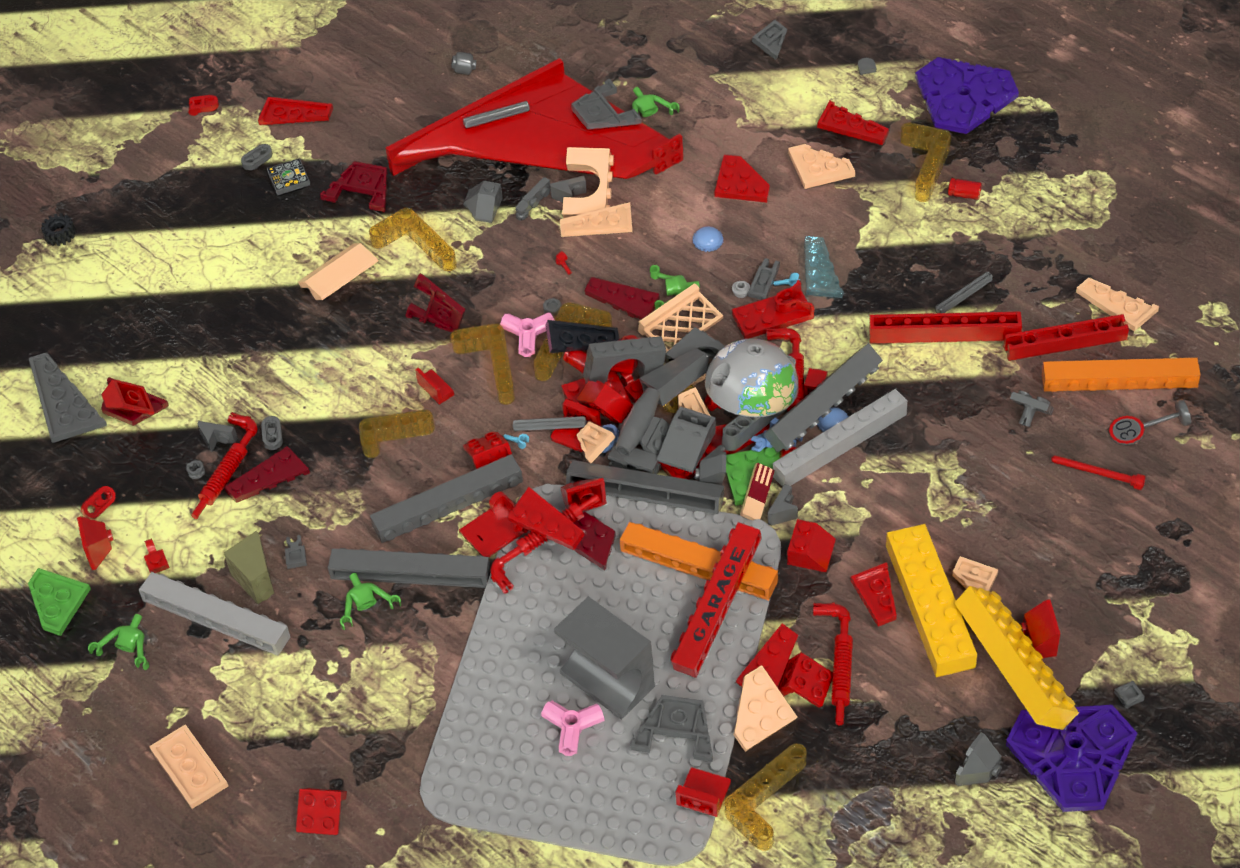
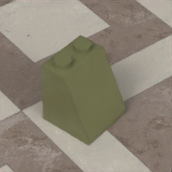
[224,531,274,604]

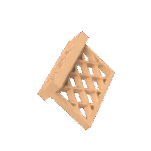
[638,283,723,353]

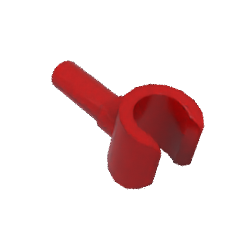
[555,251,572,275]

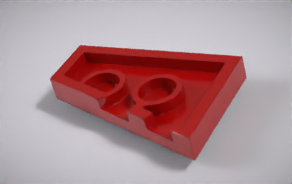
[851,562,897,627]

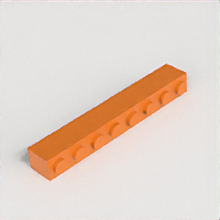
[1042,358,1201,392]
[620,522,778,601]

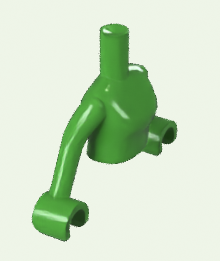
[632,87,680,117]
[650,265,700,310]
[340,573,401,630]
[88,614,149,670]

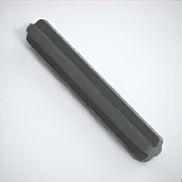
[463,101,530,128]
[934,271,993,313]
[513,416,587,431]

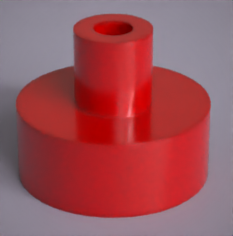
[704,394,721,411]

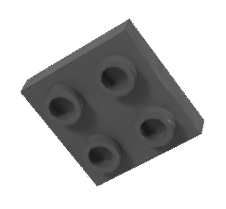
[1010,390,1054,427]

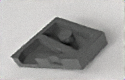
[752,20,787,60]

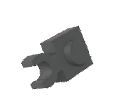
[285,535,307,569]

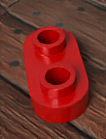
[81,486,115,519]

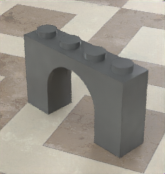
[666,327,725,363]
[583,336,666,383]

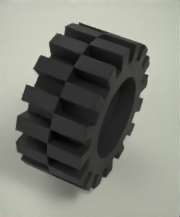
[41,213,76,246]

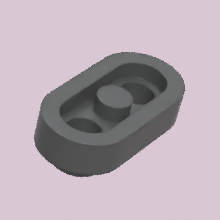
[241,144,273,170]
[261,416,283,450]

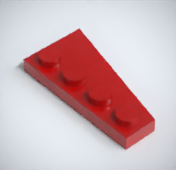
[258,97,333,125]
[507,487,585,550]

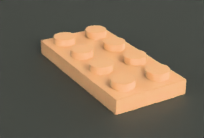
[149,724,228,809]

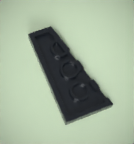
[545,320,619,353]

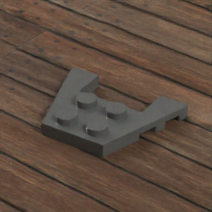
[571,79,642,129]
[631,695,713,762]

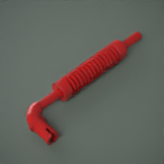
[767,327,804,412]
[191,412,258,519]
[491,494,600,593]
[813,602,853,725]

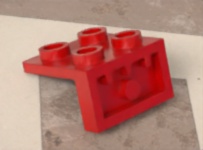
[463,432,513,469]
[778,652,833,708]
[676,767,731,817]
[296,788,347,835]

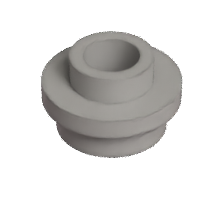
[732,281,750,298]

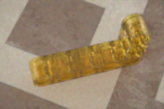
[901,123,951,202]
[369,208,457,272]
[533,303,613,381]
[450,324,515,405]
[724,744,807,851]

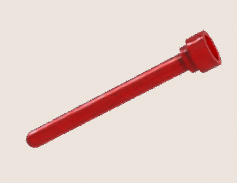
[1051,455,1146,491]

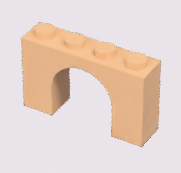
[562,147,614,218]

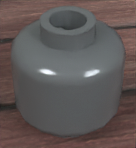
[451,52,476,75]

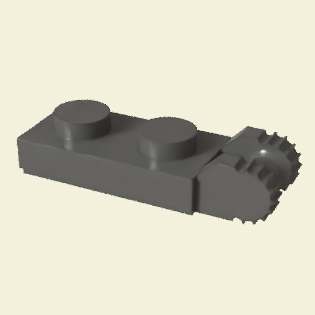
[516,177,550,221]
[748,258,780,300]

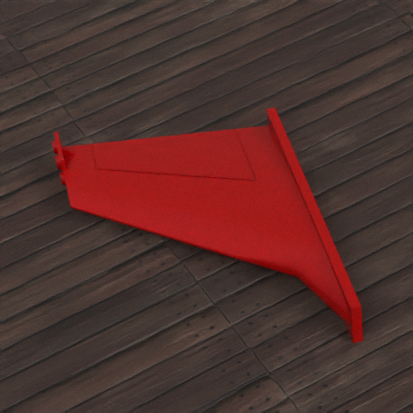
[385,58,683,179]

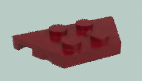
[101,377,169,426]
[574,512,616,571]

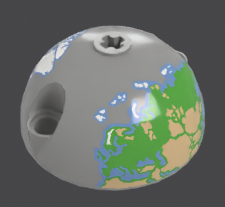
[705,338,798,417]

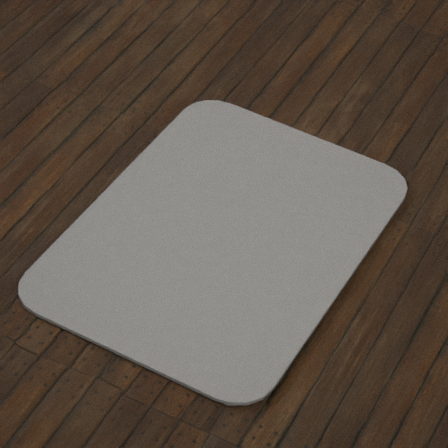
[420,484,781,866]

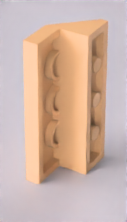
[298,243,378,300]

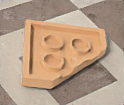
[788,144,855,189]
[733,665,797,752]

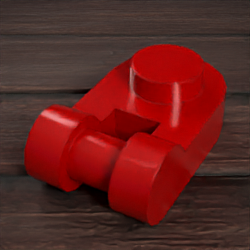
[189,95,219,116]

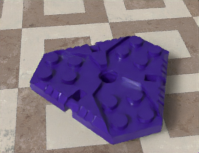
[915,57,1019,134]
[1006,705,1137,812]

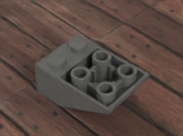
[657,406,716,473]

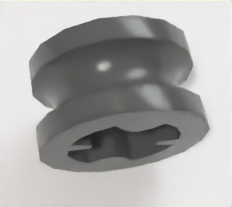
[186,460,205,479]

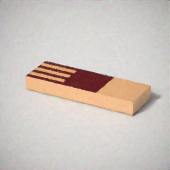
[740,463,775,520]

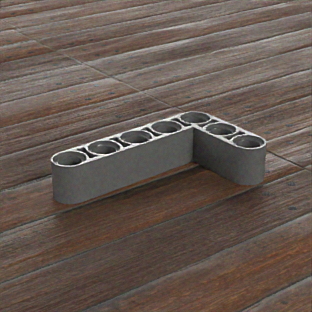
[722,409,786,451]

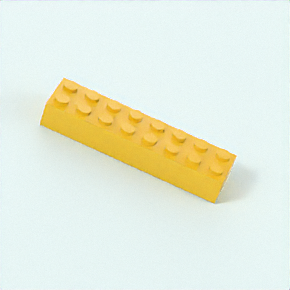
[886,524,977,677]
[954,586,1079,730]

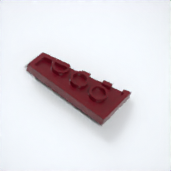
[585,277,660,320]
[224,446,310,503]

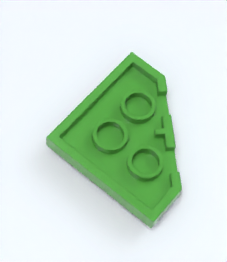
[726,447,780,506]
[28,568,91,636]

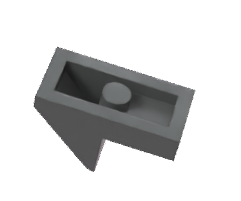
[550,176,587,203]
[197,421,238,452]
[768,484,798,526]

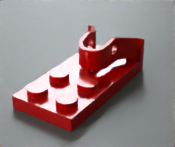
[732,280,814,339]

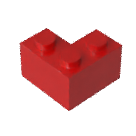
[576,380,633,424]

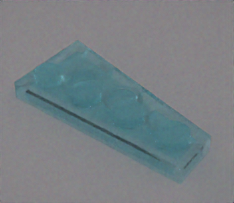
[804,236,844,298]

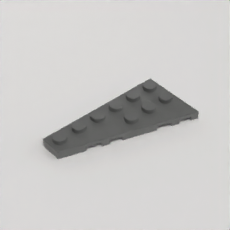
[29,352,107,443]

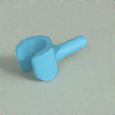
[774,273,800,287]
[504,434,529,449]

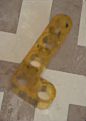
[359,410,435,458]

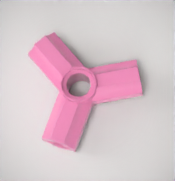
[500,313,554,357]
[541,700,605,756]

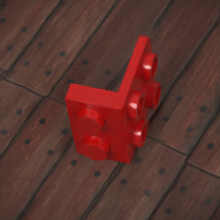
[551,399,601,452]

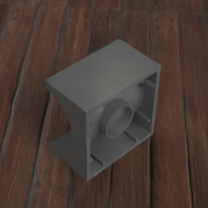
[554,596,655,720]

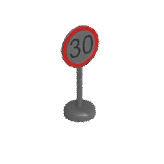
[1109,399,1191,445]

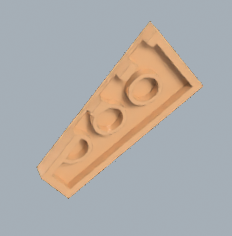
[560,202,632,237]
[1076,278,1159,331]

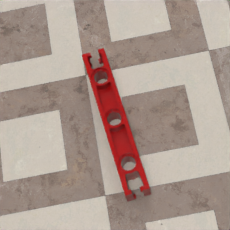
[1003,314,1129,361]

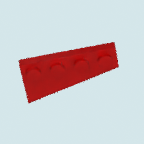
[817,100,889,145]
[735,623,799,687]

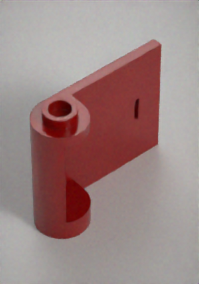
[459,491,529,557]

